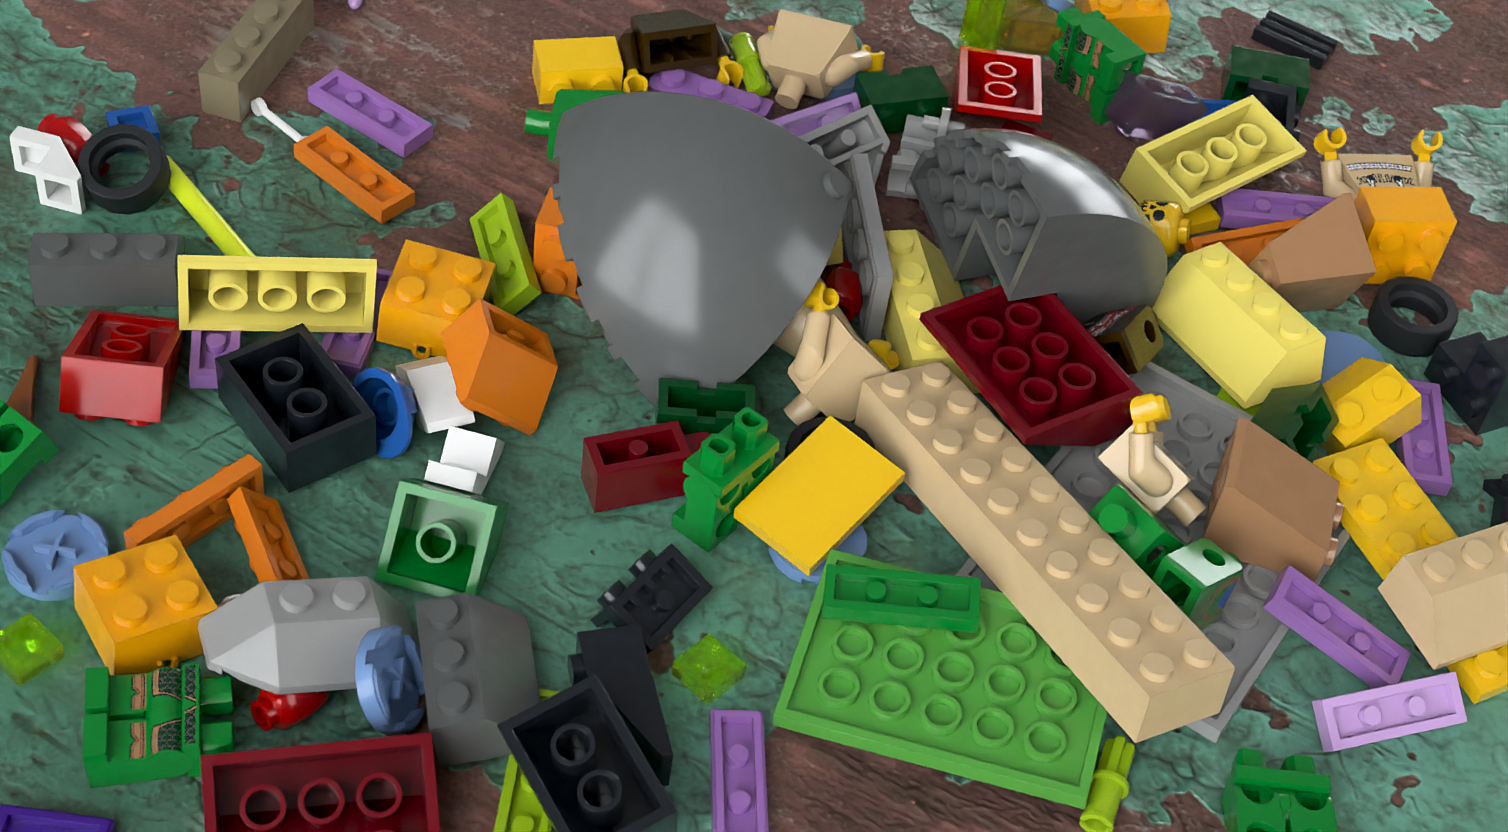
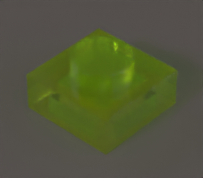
[0,612,65,687]
[671,633,746,705]

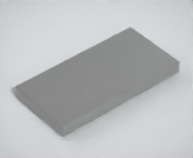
[842,154,894,341]

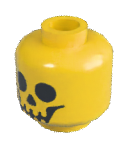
[1138,200,1191,257]

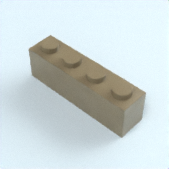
[198,0,315,123]

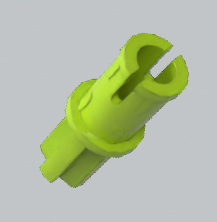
[729,32,771,97]
[1079,735,1135,832]

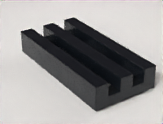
[1251,10,1339,70]

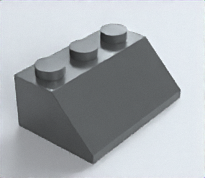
[28,232,186,307]
[415,593,541,768]

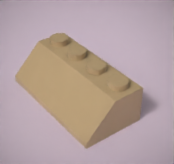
[1377,522,1508,670]

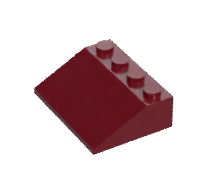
[919,285,1143,447]
[200,732,440,832]

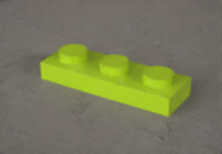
[469,193,542,315]

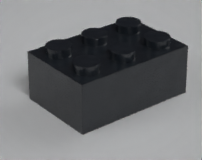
[215,323,377,493]

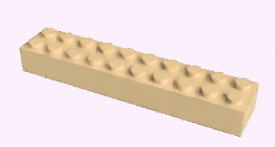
[854,360,1235,743]

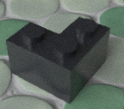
[1424,331,1508,436]

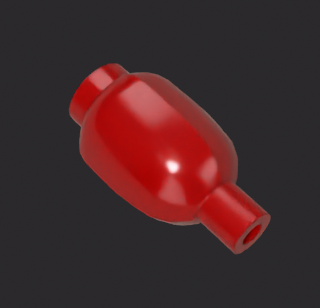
[38,113,110,177]
[823,260,863,322]
[250,689,329,731]

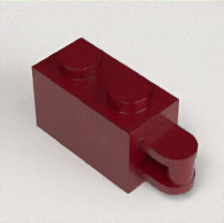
[581,420,711,513]

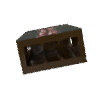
[1083,304,1164,375]

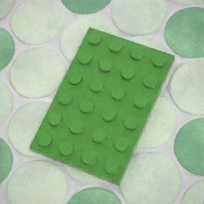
[773,549,1107,809]

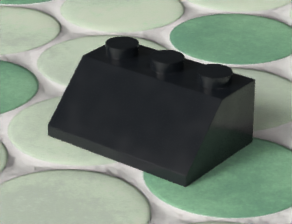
[497,673,677,832]

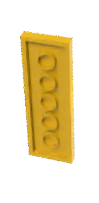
[1313,438,1508,704]

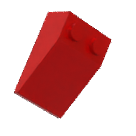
[952,45,1042,123]
[59,309,187,426]

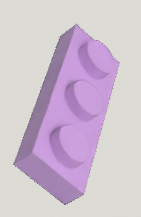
[1312,671,1468,752]

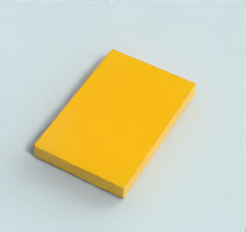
[733,415,905,577]

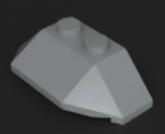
[798,104,890,186]
[197,576,417,695]

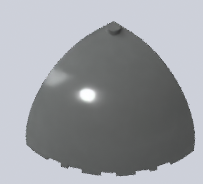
[552,91,852,407]
[909,128,1168,325]

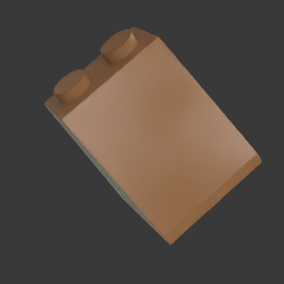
[1247,193,1377,313]
[1201,417,1344,582]

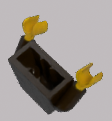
[617,9,744,93]

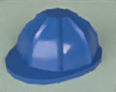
[352,368,418,458]

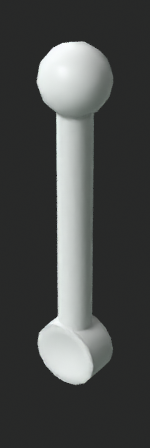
[250,97,307,142]

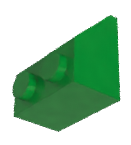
[375,478,509,597]

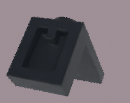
[1242,77,1302,141]

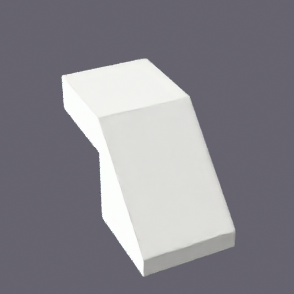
[9,126,86,215]
[395,355,475,433]
[424,426,505,495]

